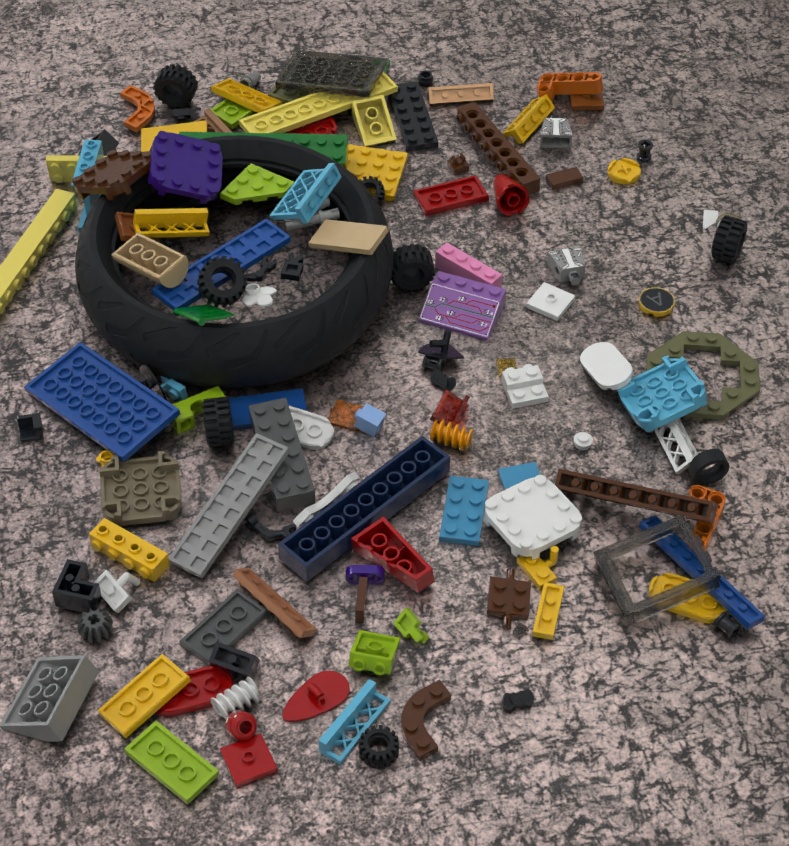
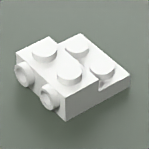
[501,364,549,409]

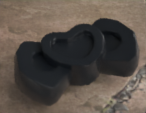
[430,369,456,392]
[502,688,534,711]

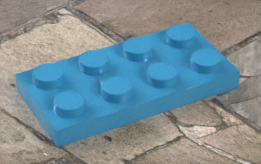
[439,475,489,546]

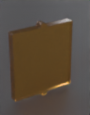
[328,400,364,432]

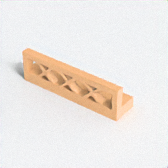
[427,83,494,104]

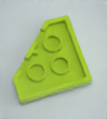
[220,163,294,205]

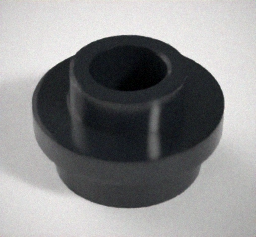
[418,71,434,85]

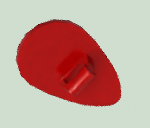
[282,671,350,722]

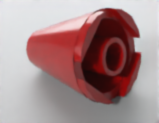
[493,174,530,216]

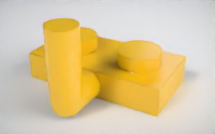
[516,546,559,591]

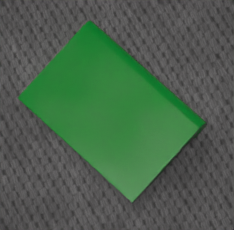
[173,304,234,326]

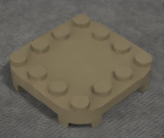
[99,451,182,526]

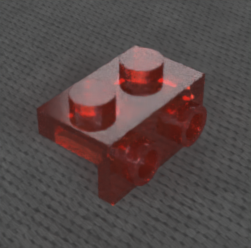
[430,390,470,428]

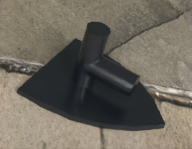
[418,330,464,359]
[138,365,167,400]

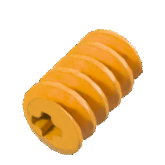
[430,419,473,451]

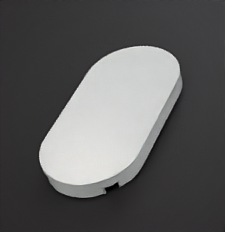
[580,342,634,390]
[289,406,334,450]

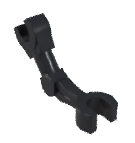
[231,256,277,285]
[245,513,296,542]

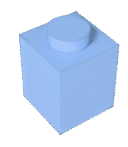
[354,403,386,437]

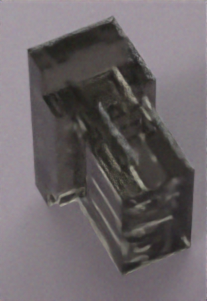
[513,621,529,638]

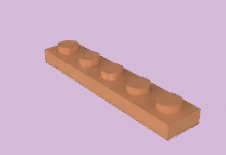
[233,568,317,638]

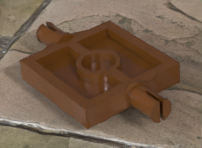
[486,568,531,630]

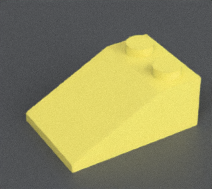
[351,95,397,147]

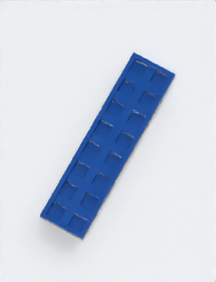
[152,218,291,310]

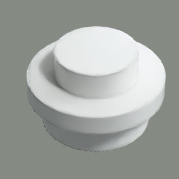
[573,432,593,450]

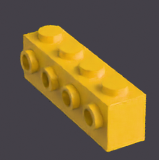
[89,518,170,582]

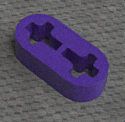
[346,565,385,584]

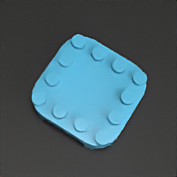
[617,355,708,432]

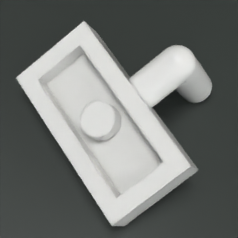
[94,570,140,613]

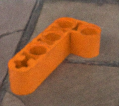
[537,72,604,102]
[688,485,726,558]

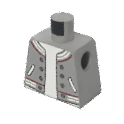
[540,114,572,148]
[547,246,585,285]

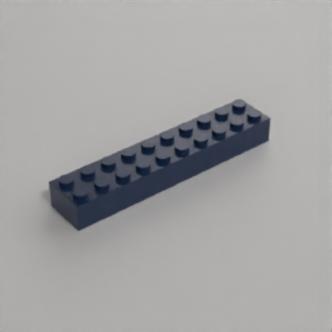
[278,436,450,582]

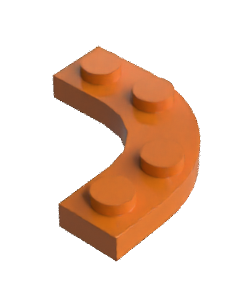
[120,84,155,133]

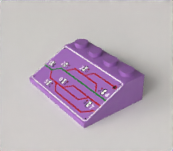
[419,271,506,340]

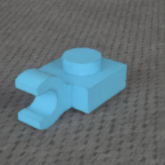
[160,376,188,401]

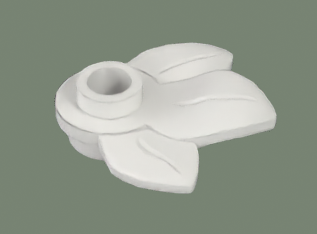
[242,283,277,307]

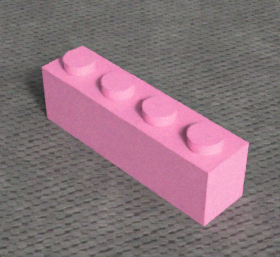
[435,243,502,288]

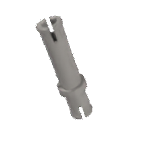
[284,208,340,231]

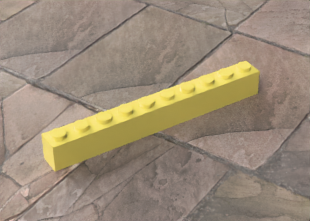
[0,189,78,314]

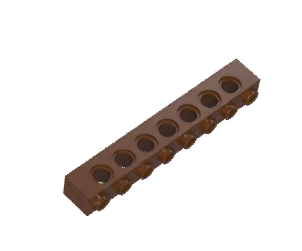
[456,102,541,195]
[555,469,718,524]

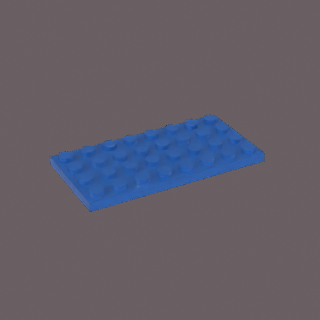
[24,342,181,462]

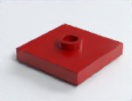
[220,733,278,788]

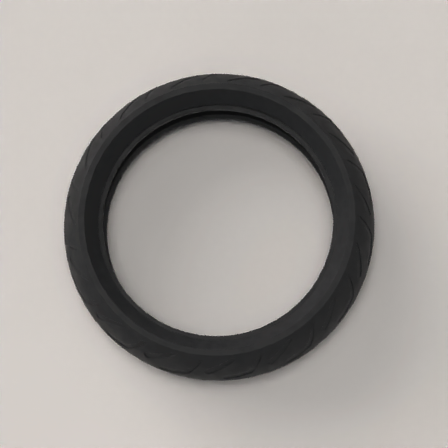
[75,135,393,389]

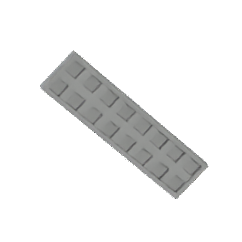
[169,433,290,579]

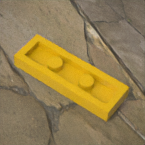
[532,582,564,640]

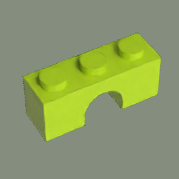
[171,386,226,434]

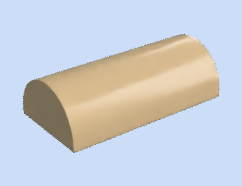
[112,233,189,288]

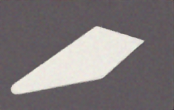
[703,210,718,229]

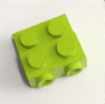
[348,630,400,675]

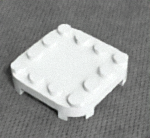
[485,475,582,560]

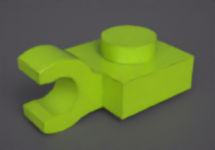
[393,608,430,644]

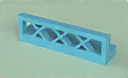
[319,679,391,765]

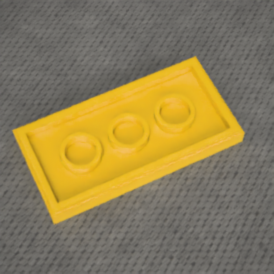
[211,78,283,113]
[141,120,208,152]
[97,654,191,739]

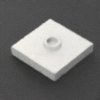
[526,282,575,321]

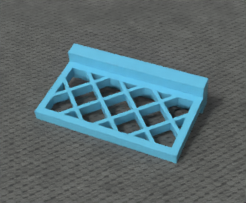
[269,163,342,223]

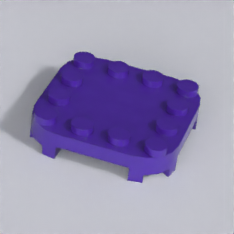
[148,131,223,205]

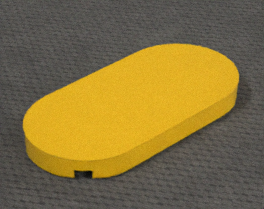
[648,573,729,624]

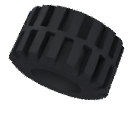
[153,64,198,109]
[711,215,747,264]
[391,244,435,291]
[197,256,247,308]
[202,397,234,447]

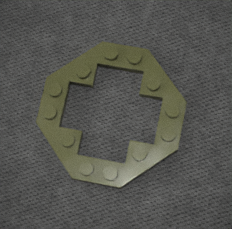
[646,331,760,420]

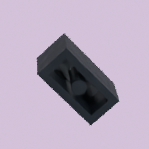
[208,641,260,679]

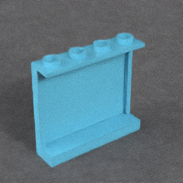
[71,140,104,233]

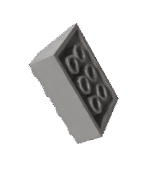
[0,655,99,742]

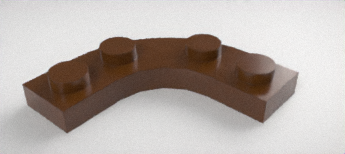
[401,680,451,761]

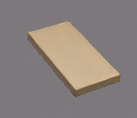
[308,219,389,255]

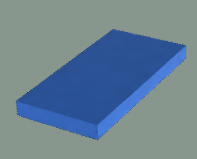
[228,389,307,430]

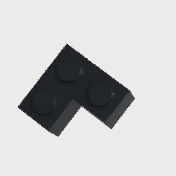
[52,559,102,613]

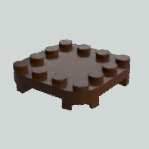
[72,150,151,201]

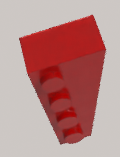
[351,516,435,593]

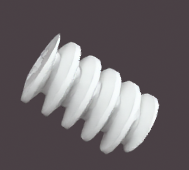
[210,677,259,719]

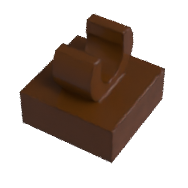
[447,153,470,175]

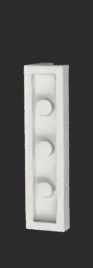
[654,418,698,475]

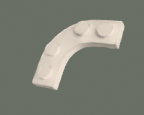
[293,472,360,527]

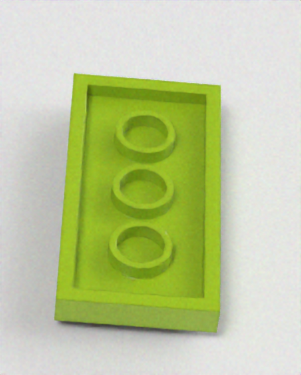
[124,721,219,805]

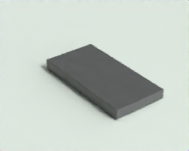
[179,589,268,666]

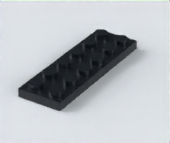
[388,81,438,151]

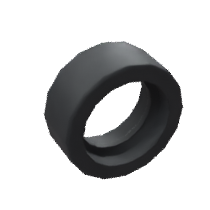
[689,449,730,485]

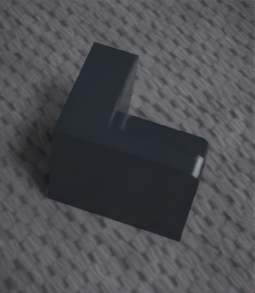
[17,413,44,443]

